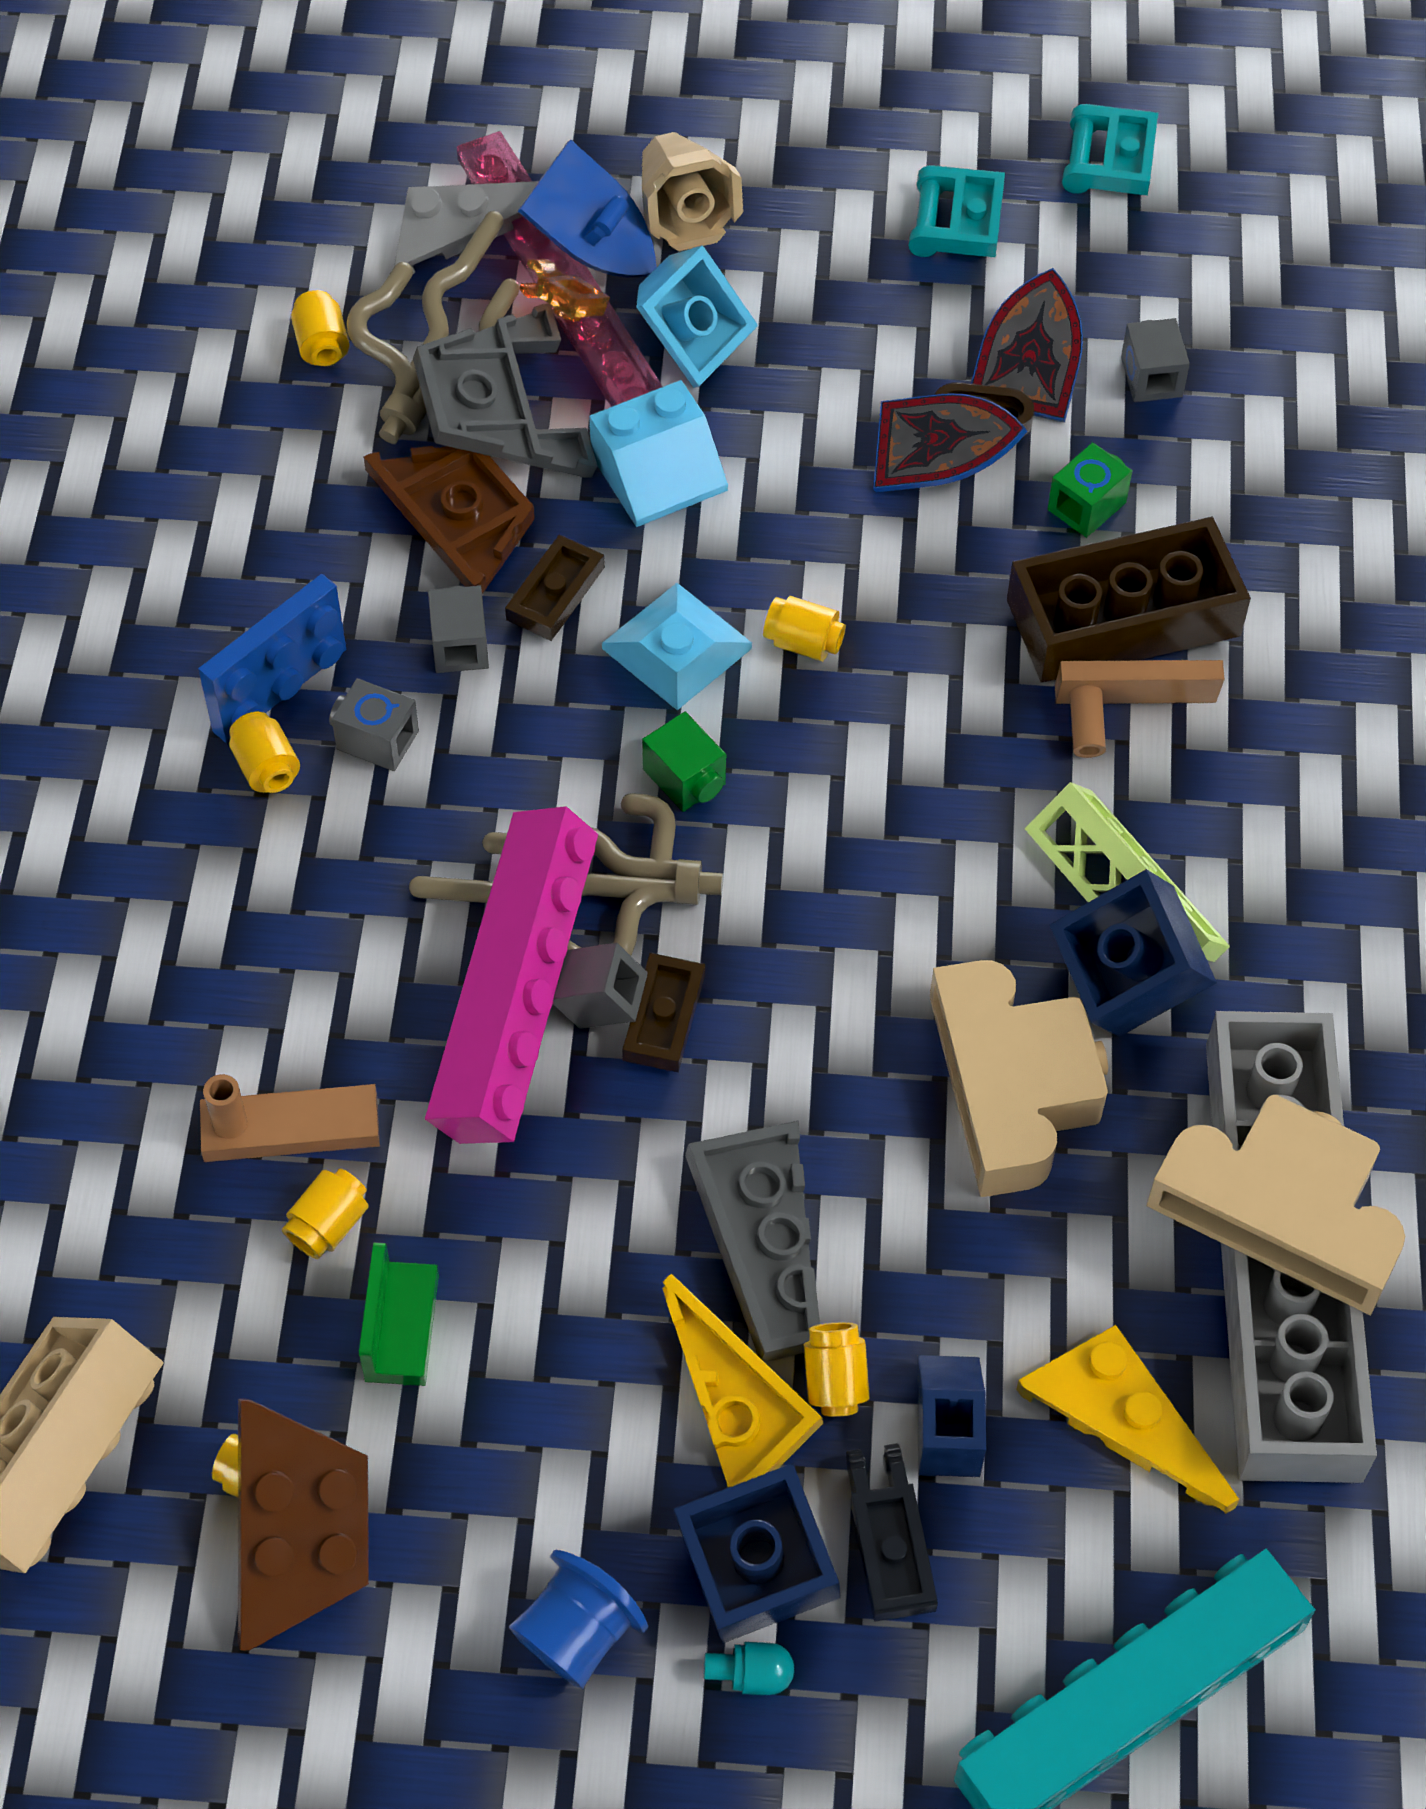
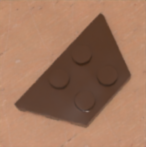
[363,446,535,594]
[238,1399,369,1650]

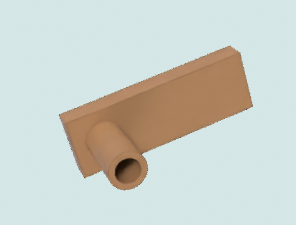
[1055,660,1225,758]
[200,1074,380,1162]

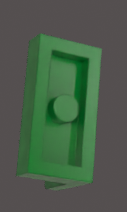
[359,1242,439,1386]

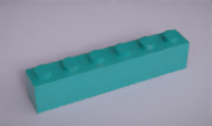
[954,1548,1315,1809]

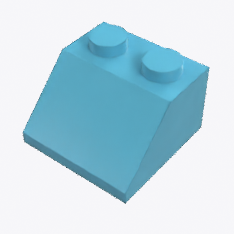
[589,380,728,527]

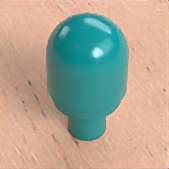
[704,1641,794,1695]

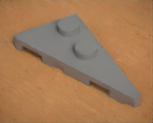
[394,181,539,274]

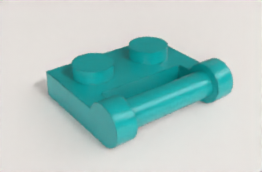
[1062,104,1158,196]
[908,165,1005,258]

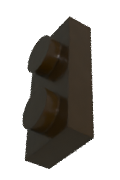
[505,534,605,641]
[622,953,705,1073]

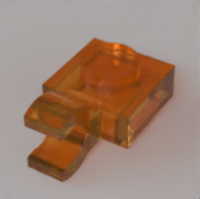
[520,259,610,321]

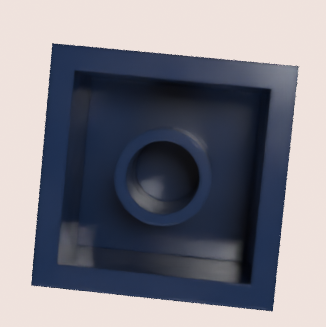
[1050,869,1217,1037]
[674,1463,841,1644]

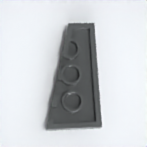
[685,1121,820,1362]

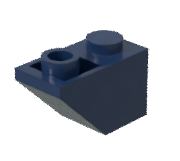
[917,1355,986,1477]

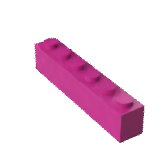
[425,806,598,1144]

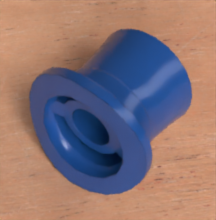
[509,1549,648,1690]

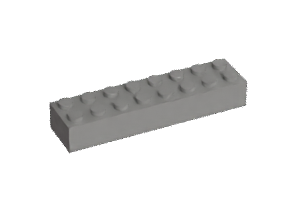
[1206,1011,1377,1483]

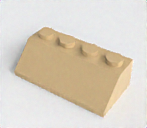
[0,1317,164,1573]

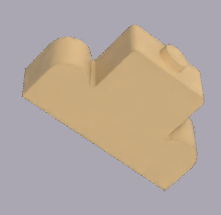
[930,960,1108,1197]
[1146,1095,1405,1316]

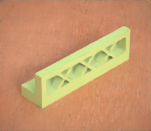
[1025,782,1230,962]

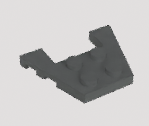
[413,304,597,478]

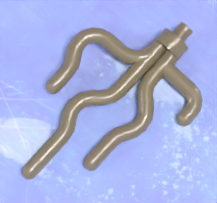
[347,211,520,444]
[409,793,723,956]

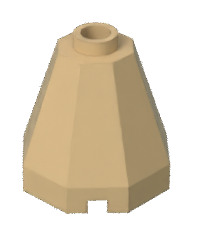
[642,132,743,251]

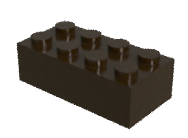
[1007,516,1251,683]

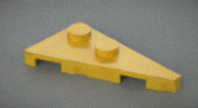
[662,1274,823,1488]
[1016,1325,1239,1514]

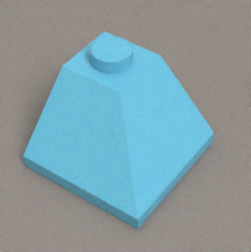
[636,245,758,388]
[602,583,752,710]

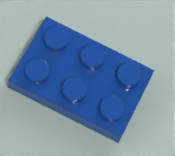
[198,574,347,744]

